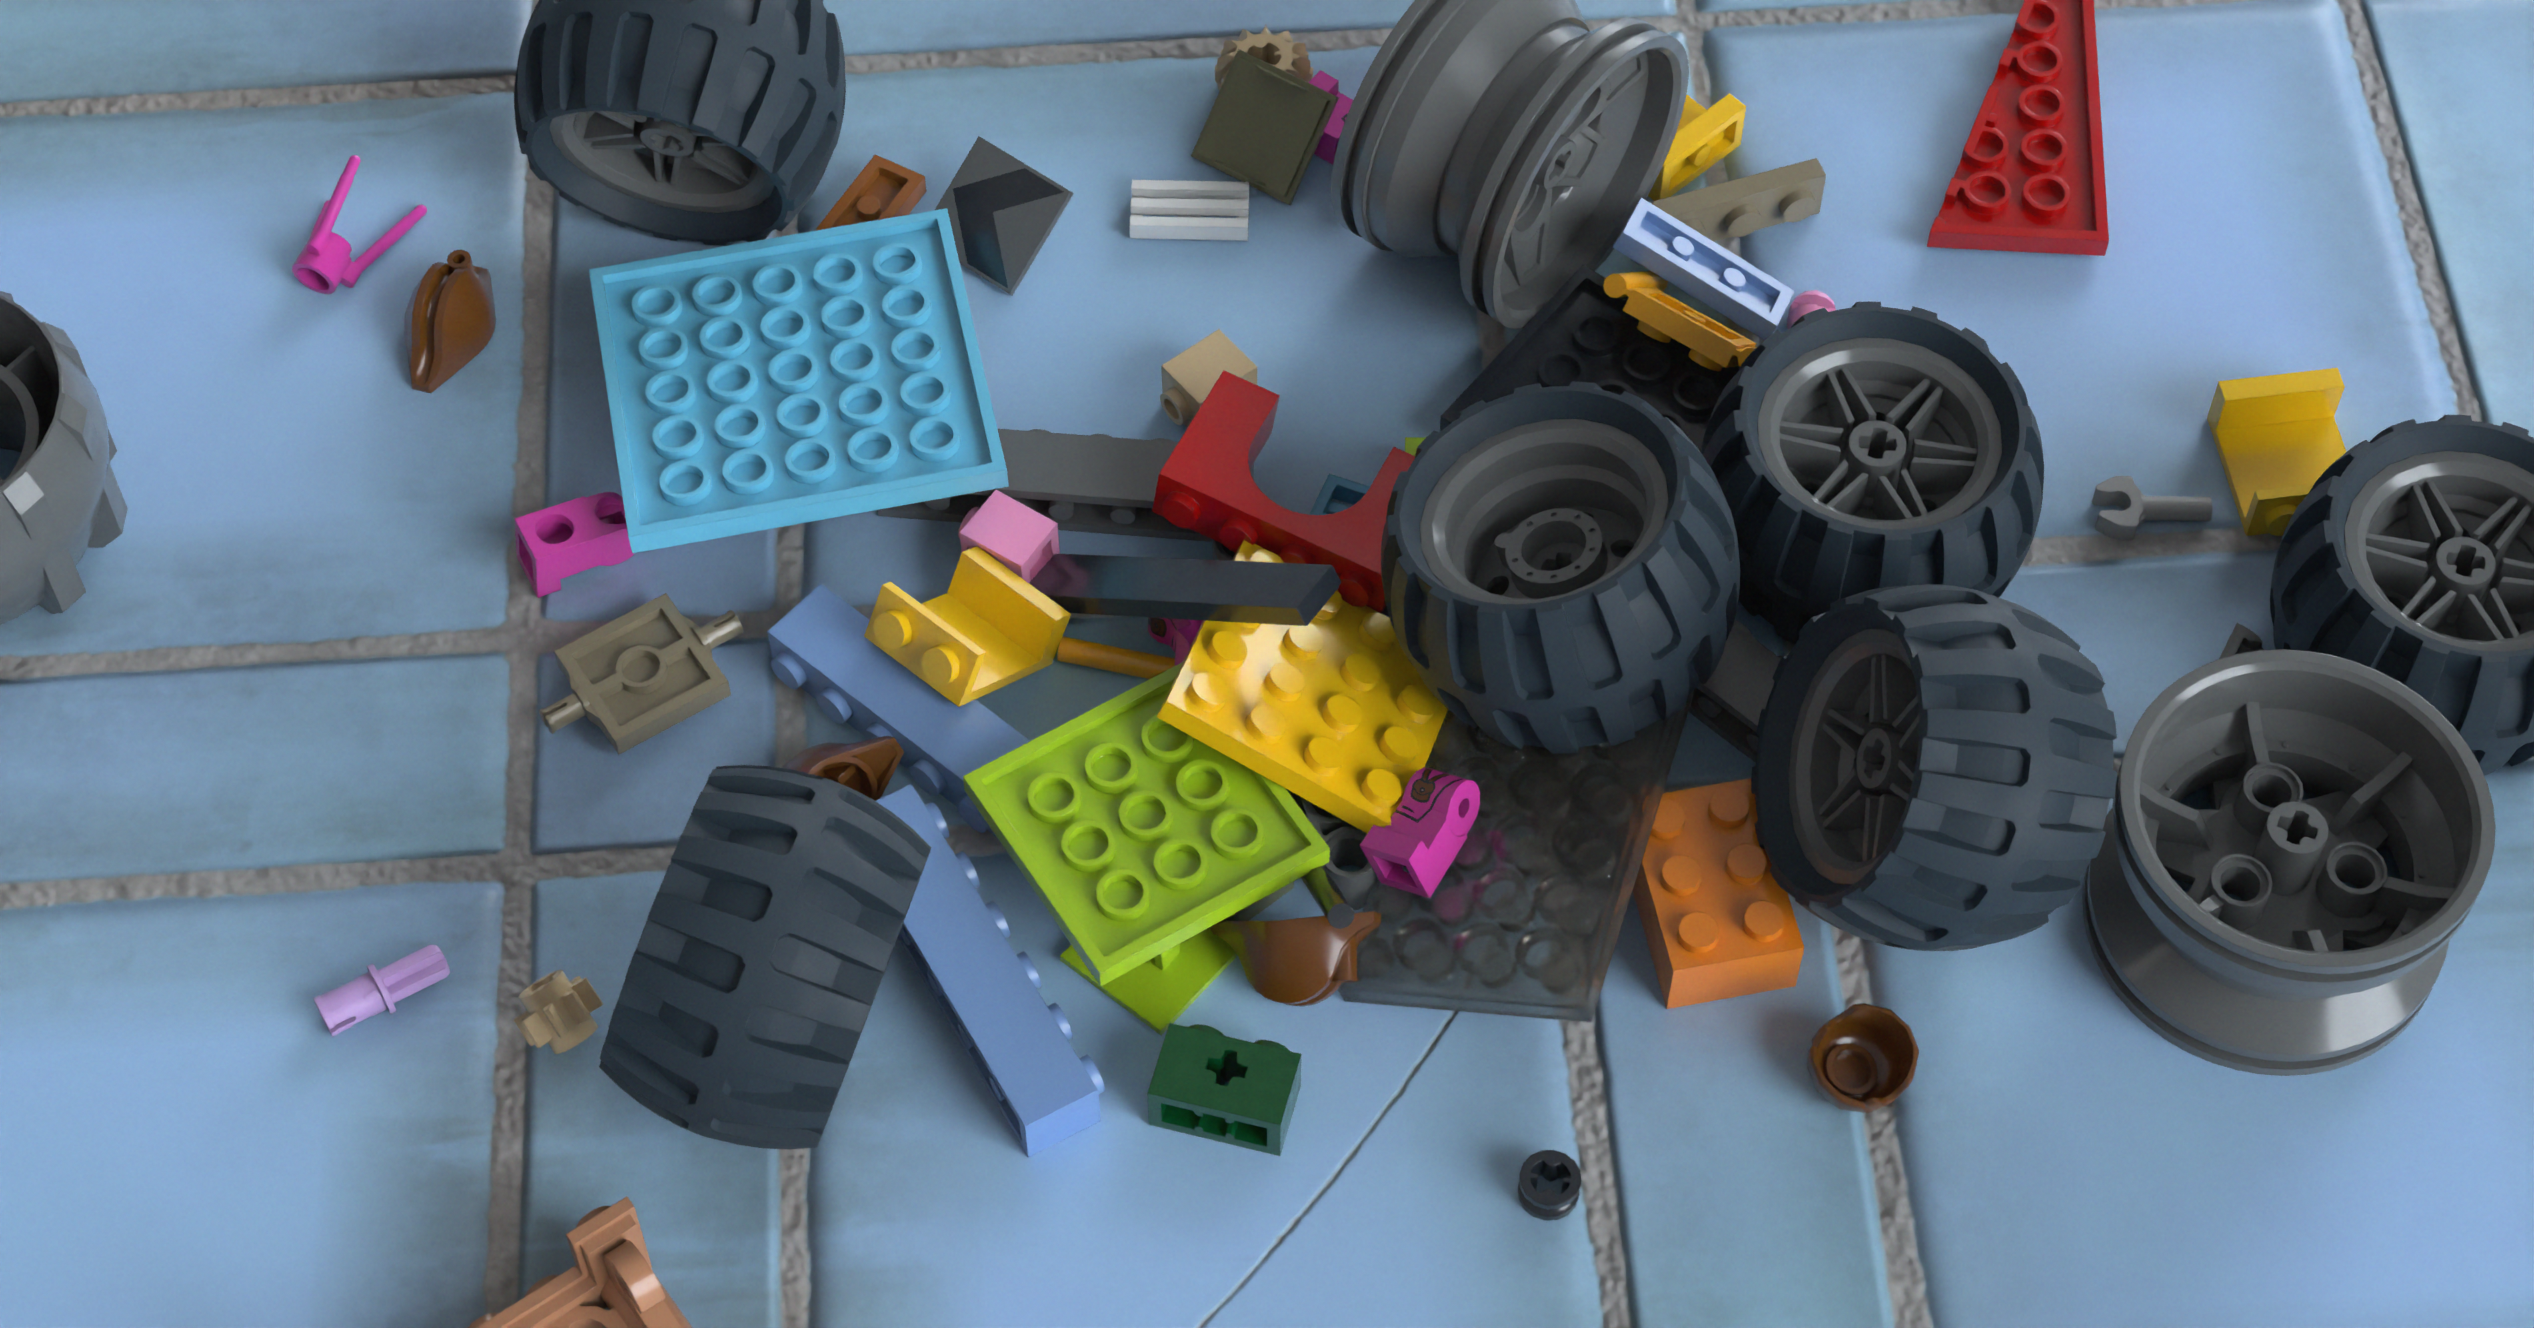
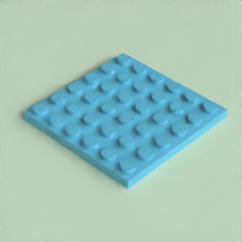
[589,208,1009,554]

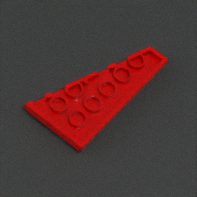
[1927,0,2109,256]

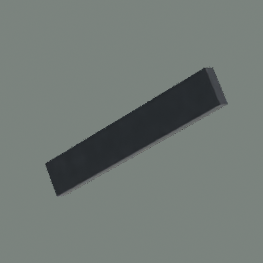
[1029,553,1342,626]

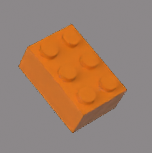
[1618,778,1804,1009]

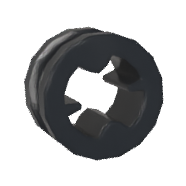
[1518,1150,1581,1221]

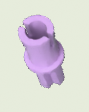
[313,945,450,1037]

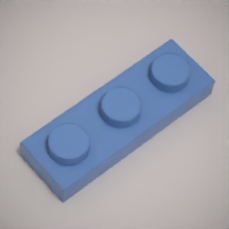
[1613,198,1794,340]

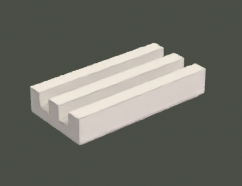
[1129,180,1249,241]

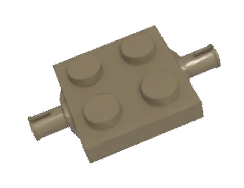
[539,593,744,755]

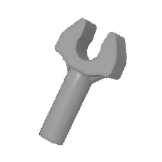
[2092,476,2212,541]

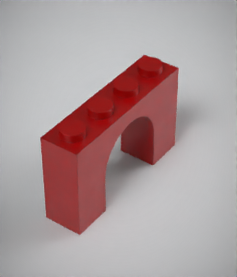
[1152,370,1415,613]

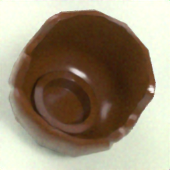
[1807,1003,1919,1113]

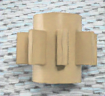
[514,970,603,1054]

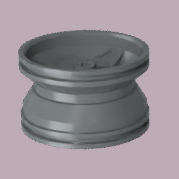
[1331,0,1689,329]
[2082,649,2496,1076]

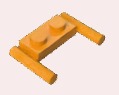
[1604,271,1756,372]

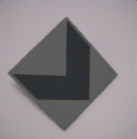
[935,136,1074,296]

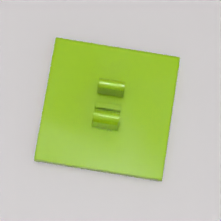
[1060,927,1238,1035]

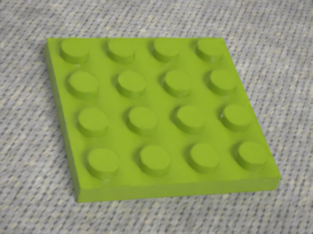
[963,662,1330,986]

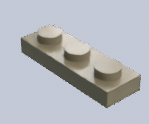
[1652,158,1826,242]

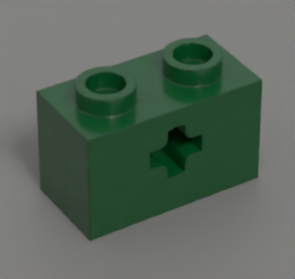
[1147,1023,1301,1156]

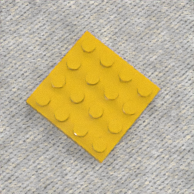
[1157,540,1448,834]

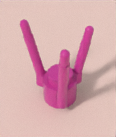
[292,155,427,294]

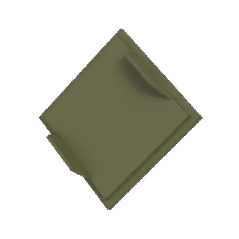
[1191,49,1339,205]

